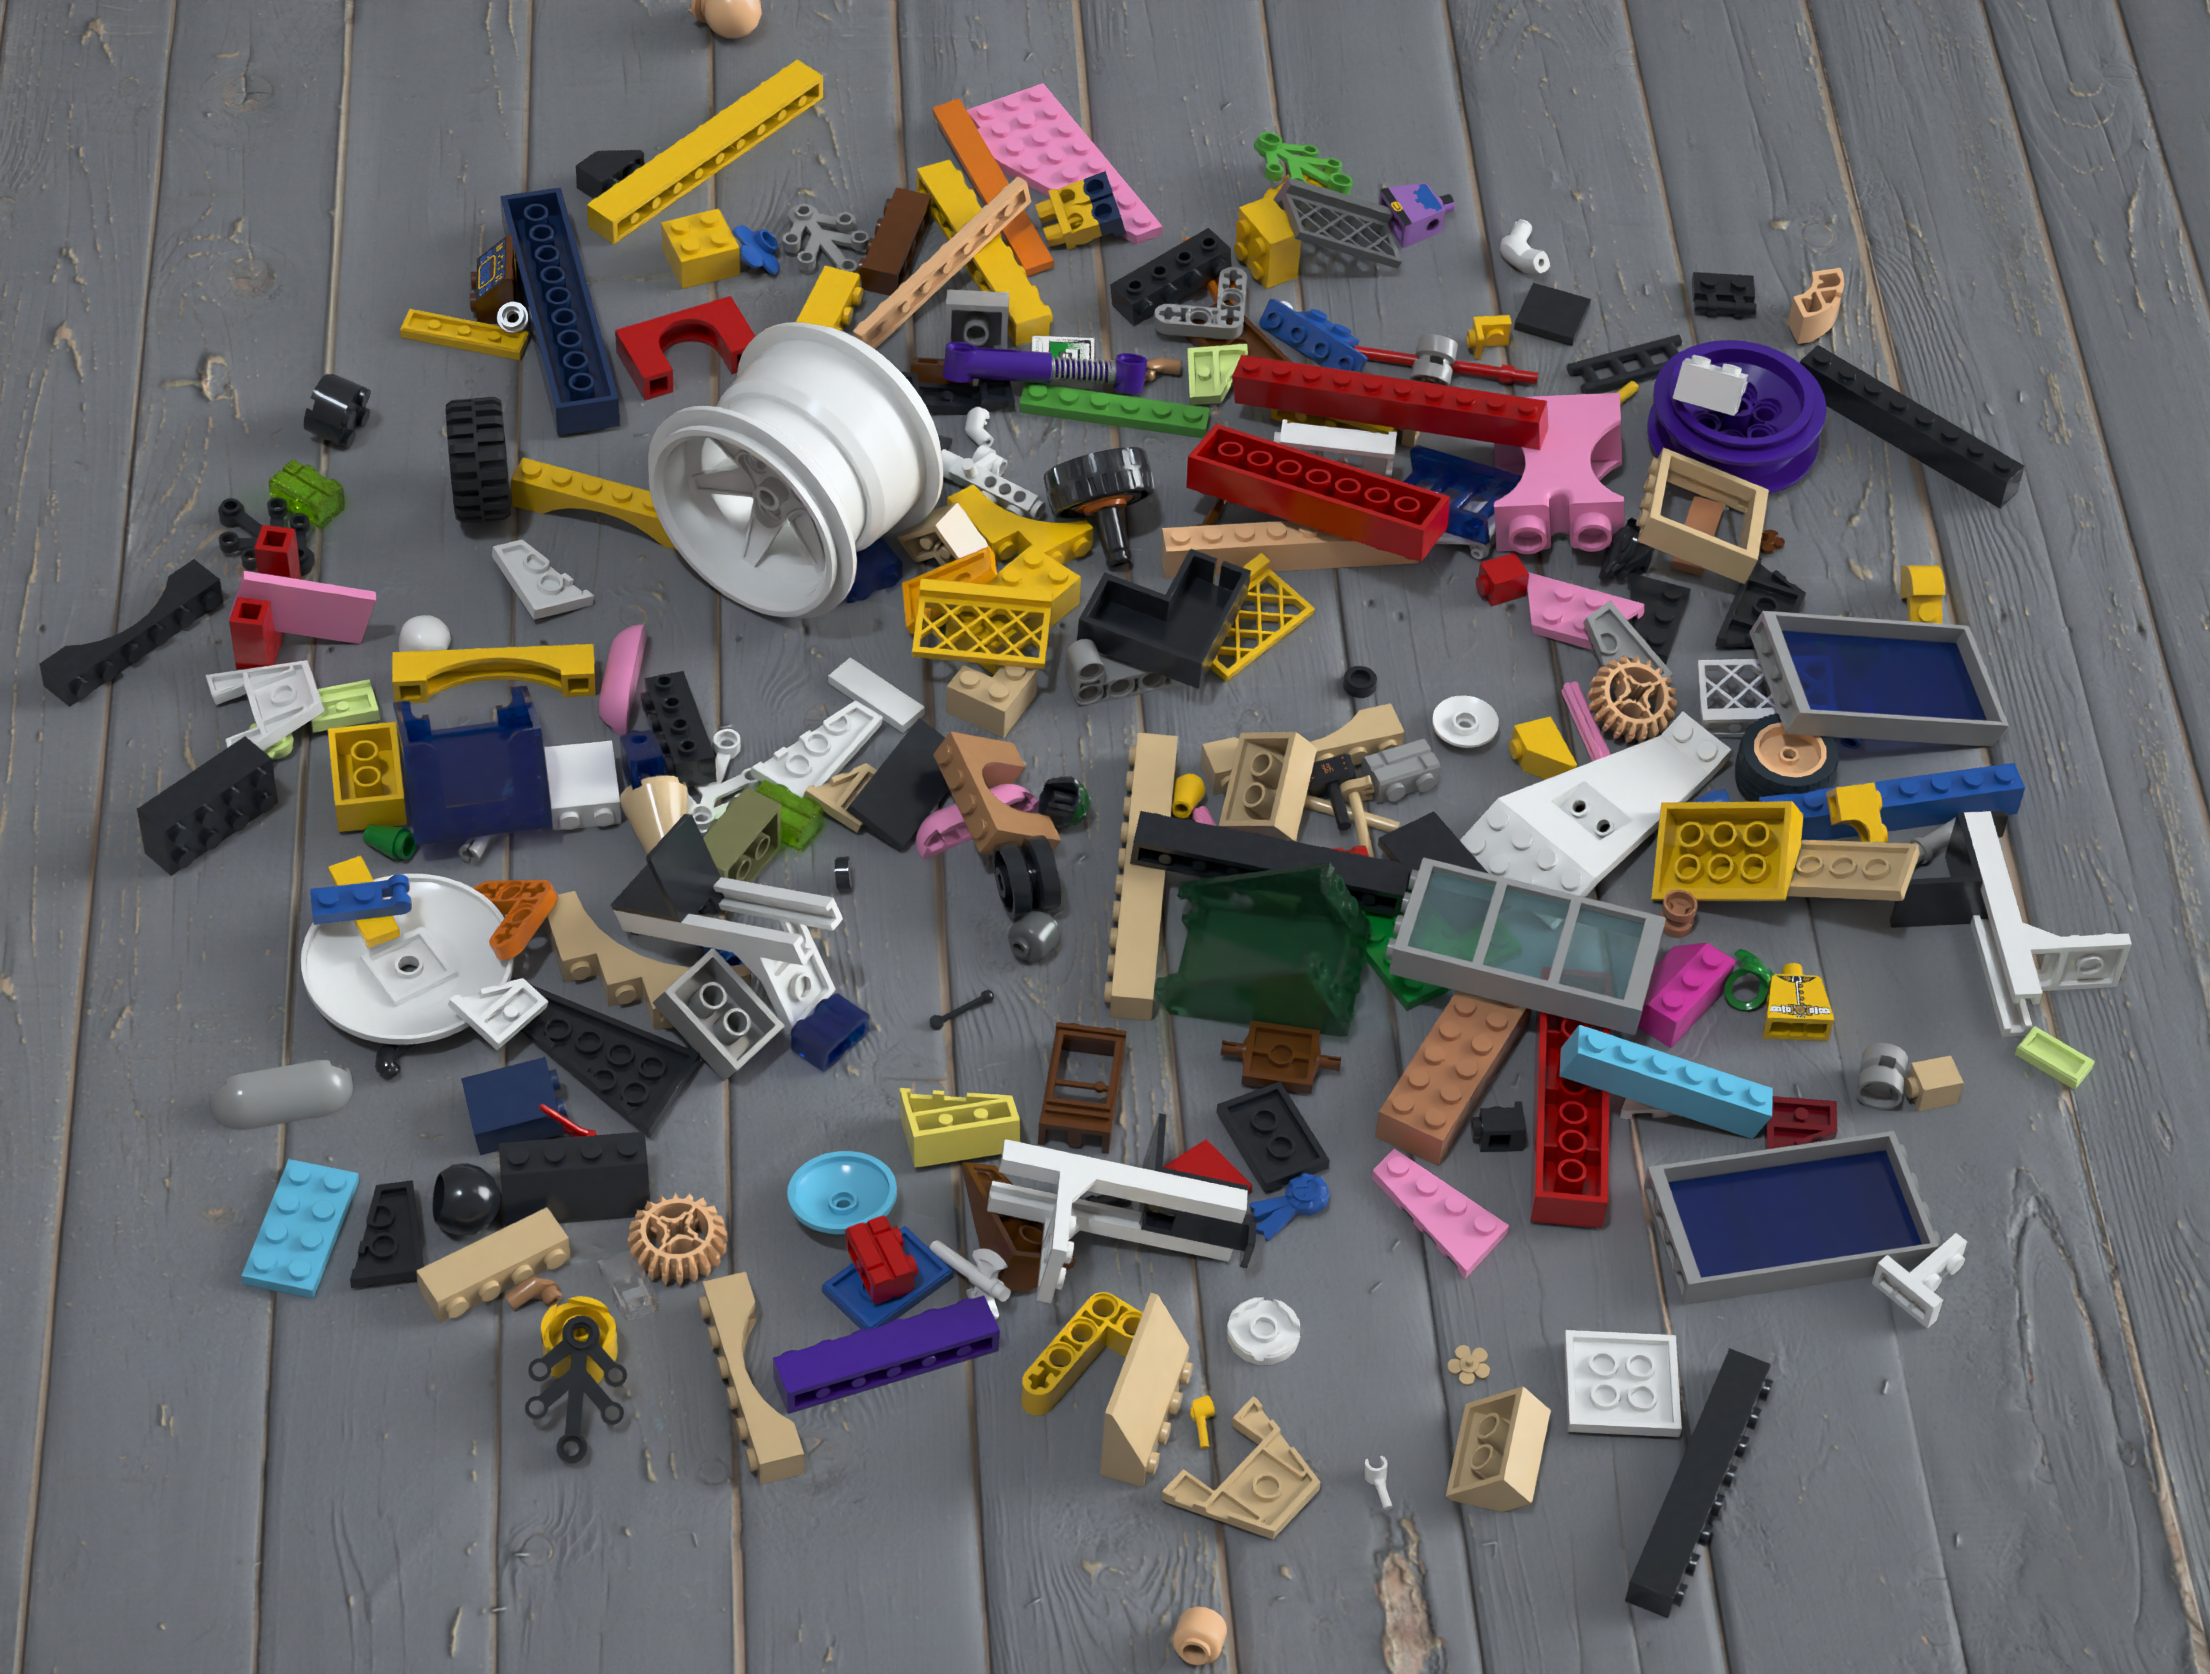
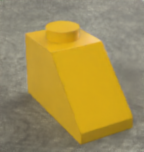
[1509,716,1577,780]

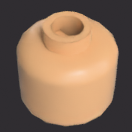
[1173,1607,1227,1665]

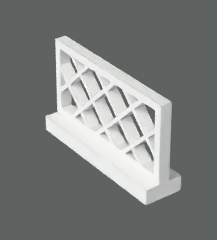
[1697,658,1836,738]

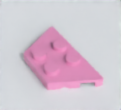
[1527,572,1644,650]

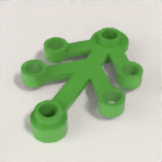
[1254,132,1353,195]

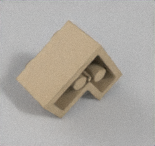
[897,503,994,566]
[946,665,1038,738]

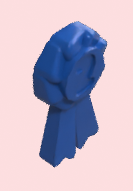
[1249,1173,1330,1241]

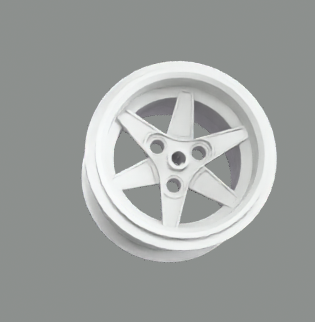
[648,322,943,618]

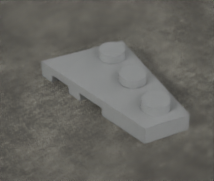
[1583,601,1673,702]

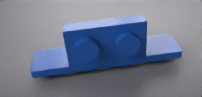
[1259,298,1367,373]

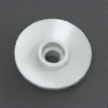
[1432,695,1499,748]

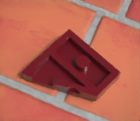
[1764,1096,1838,1150]

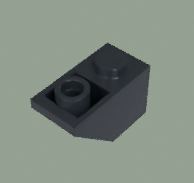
[575,150,645,199]

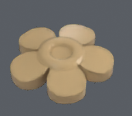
[1448,1345,1490,1386]

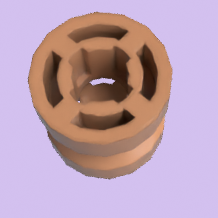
[1660,890,1697,938]

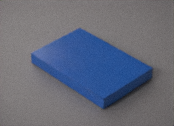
[822,1226,953,1330]

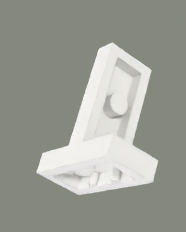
[1872,1233,1967,1328]

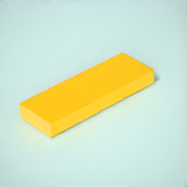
[328,855,400,948]

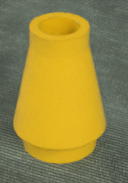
[1171,773,1206,818]

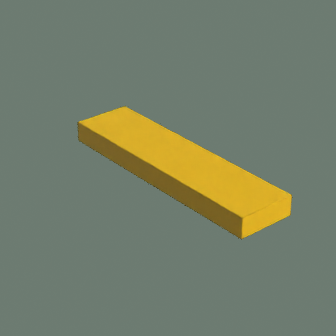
[400,309,529,361]

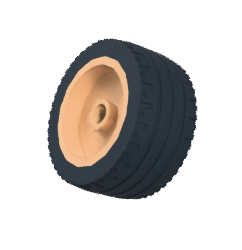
[1735,713,1839,802]

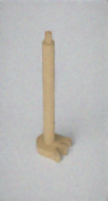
[1340,775,1375,858]

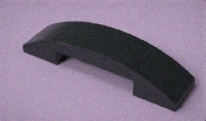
[901,372,1013,415]

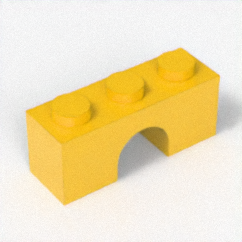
[1826,782,1888,843]

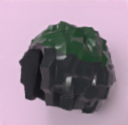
[1038,776,1092,828]

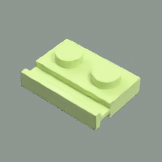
[310,679,380,733]

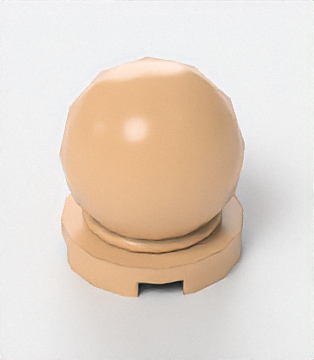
[688,0,762,39]

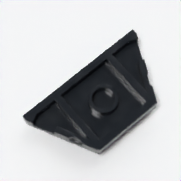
[1715,556,1806,647]

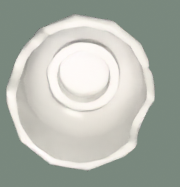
[398,615,451,652]

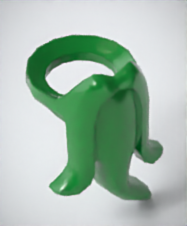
[1724,949,1775,1010]

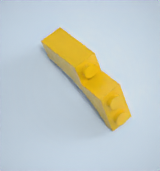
[947,484,1093,565]

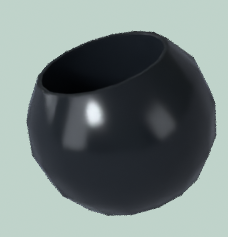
[432,1163,500,1236]

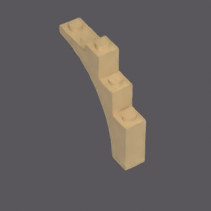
[543,891,752,1030]

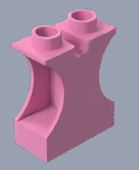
[1494,393,1625,554]

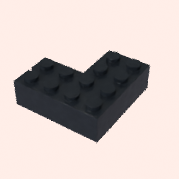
[1077,549,1251,689]

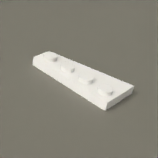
[751,700,883,809]

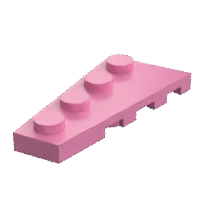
[1371,1148,1509,1279]

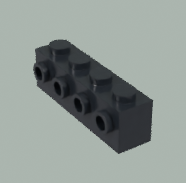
[1110,228,1232,326]
[640,671,717,787]

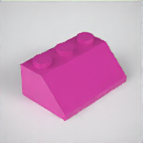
[1623,943,1736,1048]

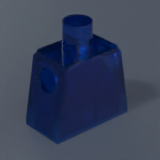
[620,730,665,790]

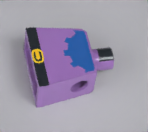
[1379,183,1455,248]

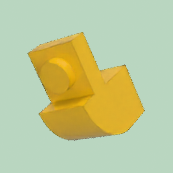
[1900,565,1945,624]

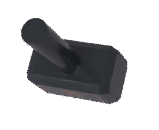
[1308,753,1357,831]

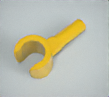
[1190,1395,1215,1450]

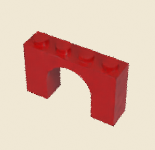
[615,296,756,401]
[229,525,302,670]

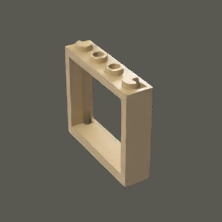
[1636,447,1769,584]

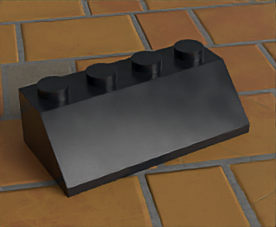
[499,1131,650,1227]

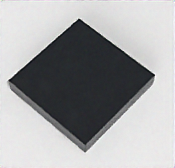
[1514,282,1591,346]

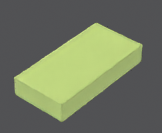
[2015,1026,2095,1090]

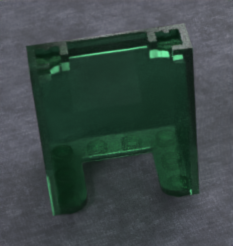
[1154,862,1372,1037]

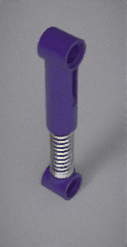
[943,342,1147,394]

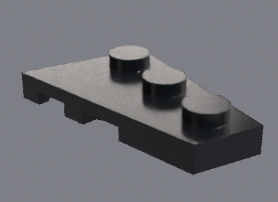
[1627,573,1691,665]
[350,1180,424,1288]

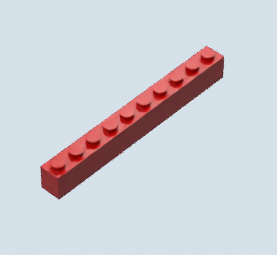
[1232,355,1548,450]

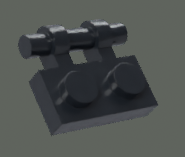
[1692,272,1757,318]

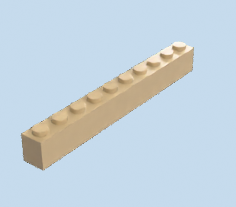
[1104,733,1178,1021]

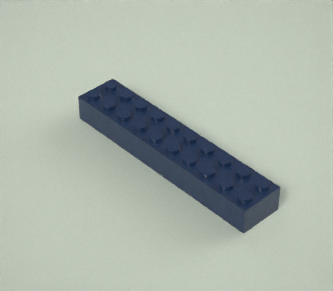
[500,187,620,435]

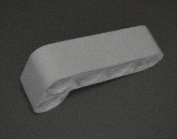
[1065,639,1183,706]

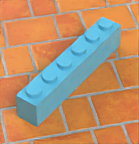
[1559,1025,1773,1139]

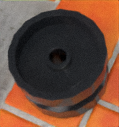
[993,835,1061,919]

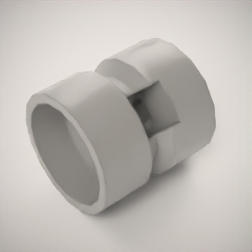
[1410,334,1458,386]
[1857,1043,1908,1110]

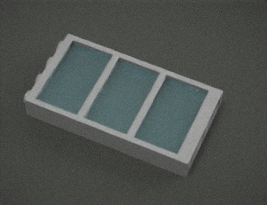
[1385,858,1666,1035]

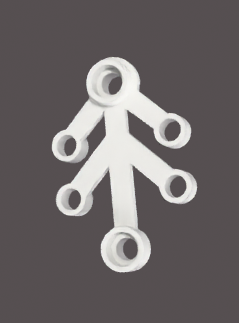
[688,729,762,836]

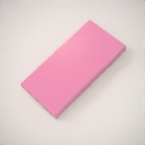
[229,571,376,644]

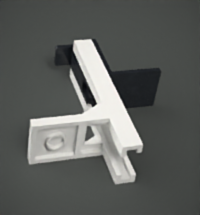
[1890,811,2132,1037]
[611,814,843,1036]
[987,1113,1256,1303]

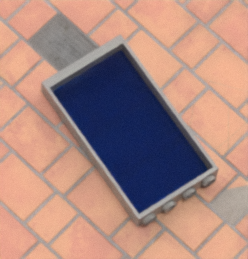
[1749,611,2009,747]
[1643,1131,1941,1305]

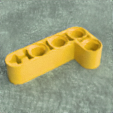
[1021,1292,1143,1416]

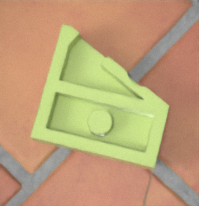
[1187,344,1248,405]

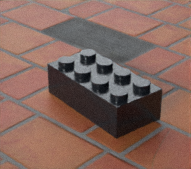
[137,736,278,876]

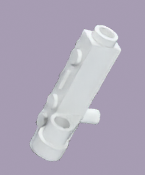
[941,445,1046,520]

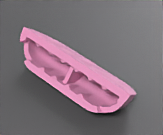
[598,624,647,736]
[916,784,1039,860]

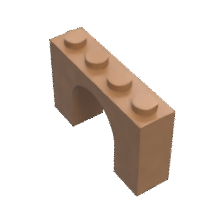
[933,731,1061,855]

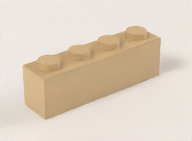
[416,1207,570,1323]

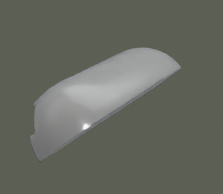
[209,1060,354,1130]

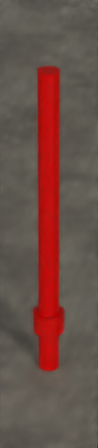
[1354,346,1538,385]

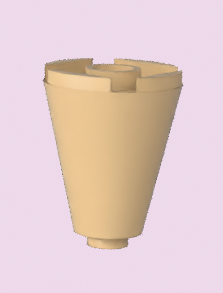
[620,775,688,855]

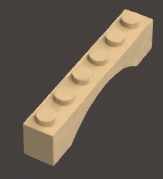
[1200,703,1405,795]
[698,1272,804,1485]

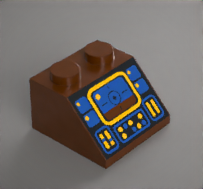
[470,236,516,324]

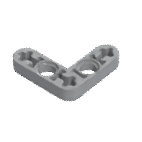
[1154,267,1247,339]

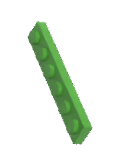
[1019,382,1210,438]

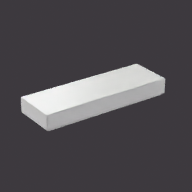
[828,657,925,733]

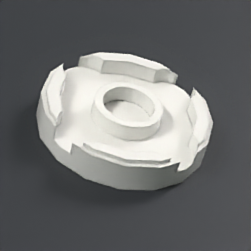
[1227,1297,1300,1365]

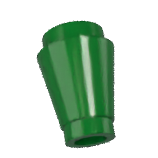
[363,824,417,861]

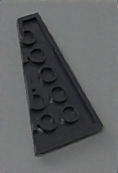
[511,977,700,1139]

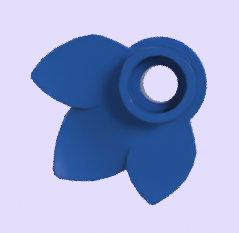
[732,225,780,275]

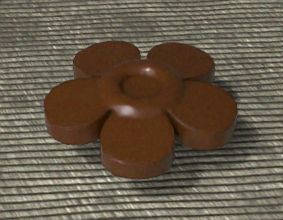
[1759,529,1785,554]

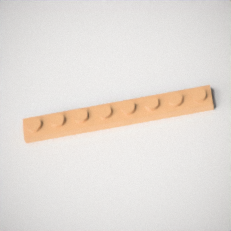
[853,176,1031,349]

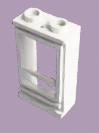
[1274,419,1397,478]

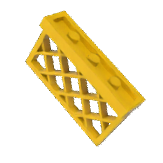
[1210,553,1315,682]
[912,578,1053,669]

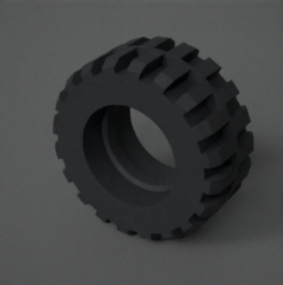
[445,397,511,523]

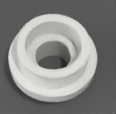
[497,302,529,333]

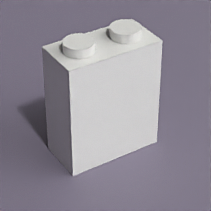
[544,741,621,831]

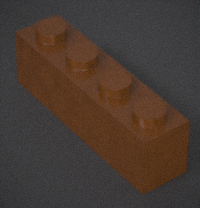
[857,187,931,296]

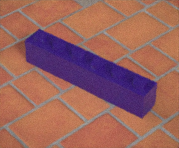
[773,1296,1000,1414]

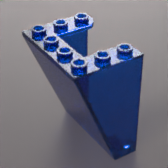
[393,685,553,845]

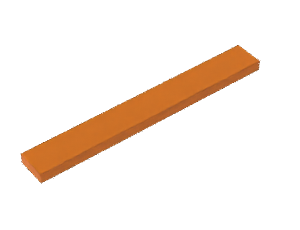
[932,98,1054,277]

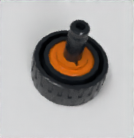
[1043,447,1155,567]

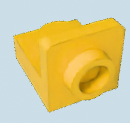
[1466,315,1512,359]

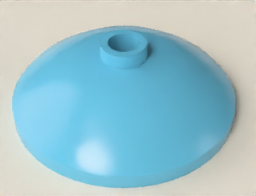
[787,1151,897,1235]

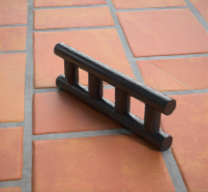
[1567,334,1682,394]

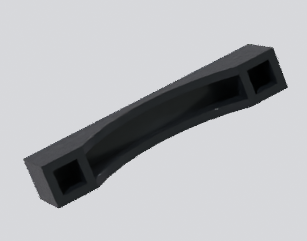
[39,559,223,707]

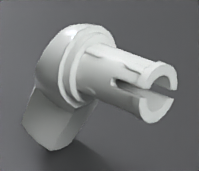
[1500,219,1550,274]

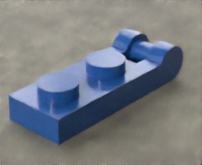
[310,874,412,925]

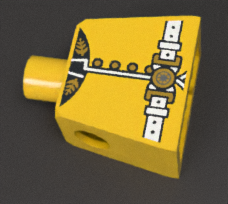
[1762,963,1834,1041]

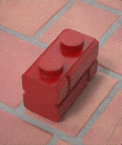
[845,1215,918,1304]

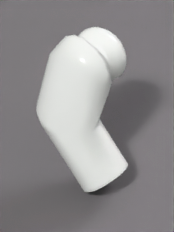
[965,407,994,447]

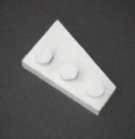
[492,539,594,620]

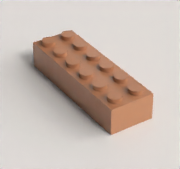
[1375,991,1532,1166]

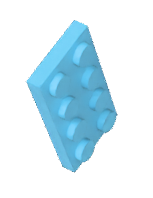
[241,1159,360,1299]

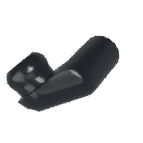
[375,1044,412,1080]

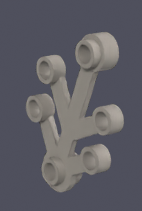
[782,204,869,273]

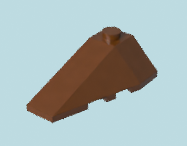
[962,1162,1076,1292]

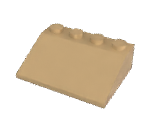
[1100,1293,1193,1488]

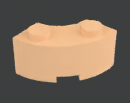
[1788,268,1844,344]

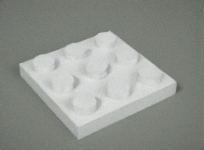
[1564,1330,1682,1437]

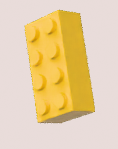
[946,545,1081,675]

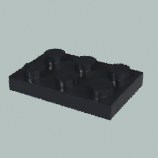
[1216,1081,1330,1192]

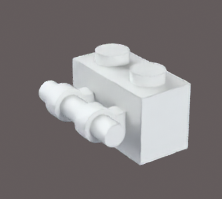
[1673,355,1748,416]

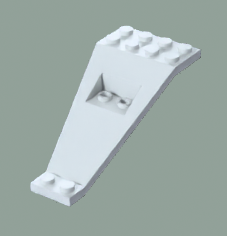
[1460,711,1734,933]

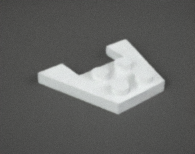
[206,660,325,751]

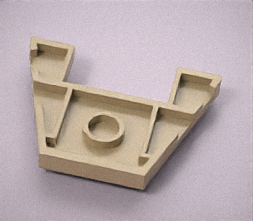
[1161,1396,1321,1539]

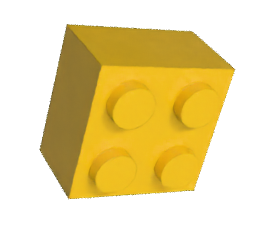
[1234,196,1301,289]
[661,208,740,289]

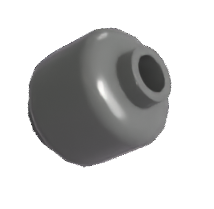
[1008,911,1060,963]

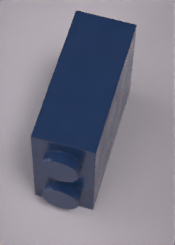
[461,1057,568,1155]

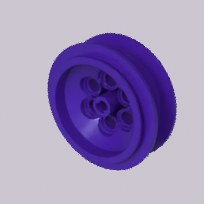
[1647,340,1826,494]

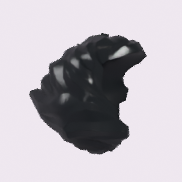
[1598,517,1655,581]

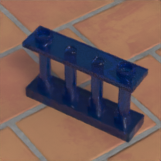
[1403,444,1522,545]

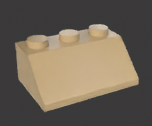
[1219,732,1317,841]
[1445,1386,1551,1512]

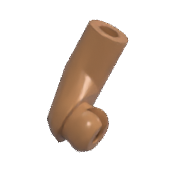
[1145,357,1182,382]
[504,1277,562,1310]

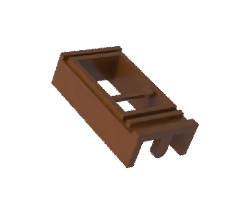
[1038,1022,1127,1154]

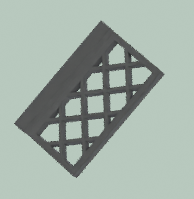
[1273,177,1402,269]

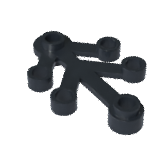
[218,497,315,576]
[525,1316,627,1464]

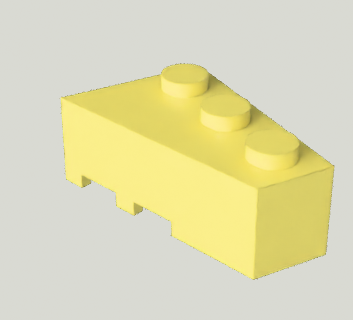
[899,1088,1020,1168]

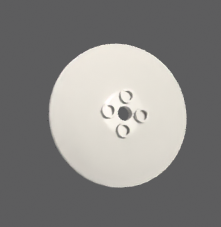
[301,874,514,1045]

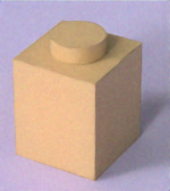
[1904,1055,1964,1111]

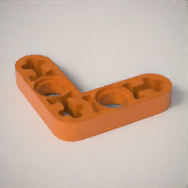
[473,880,558,960]

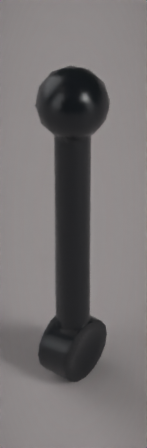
[930,990,994,1030]

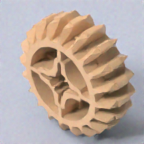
[1587,655,1677,744]
[628,1192,727,1286]

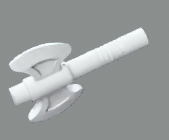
[930,1240,1011,1320]

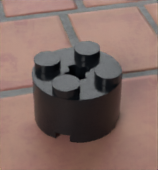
[304,374,371,448]

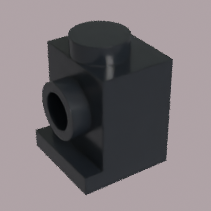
[1471,1101,1526,1152]

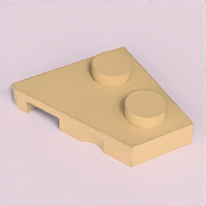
[803,763,877,833]

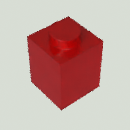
[1476,552,1529,607]

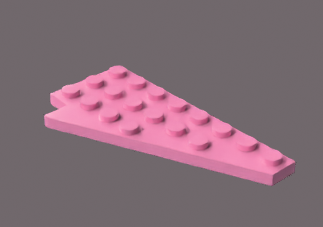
[967,83,1163,244]

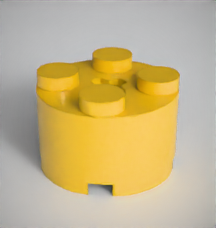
[541,1296,618,1384]

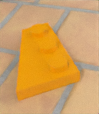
[902,546,997,635]

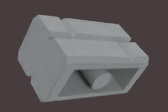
[1361,738,1441,803]

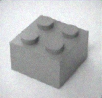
[944,289,1009,358]

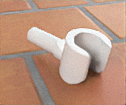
[1364,1456,1393,1511]

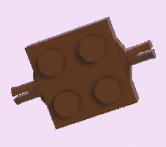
[1221,1020,1341,1094]

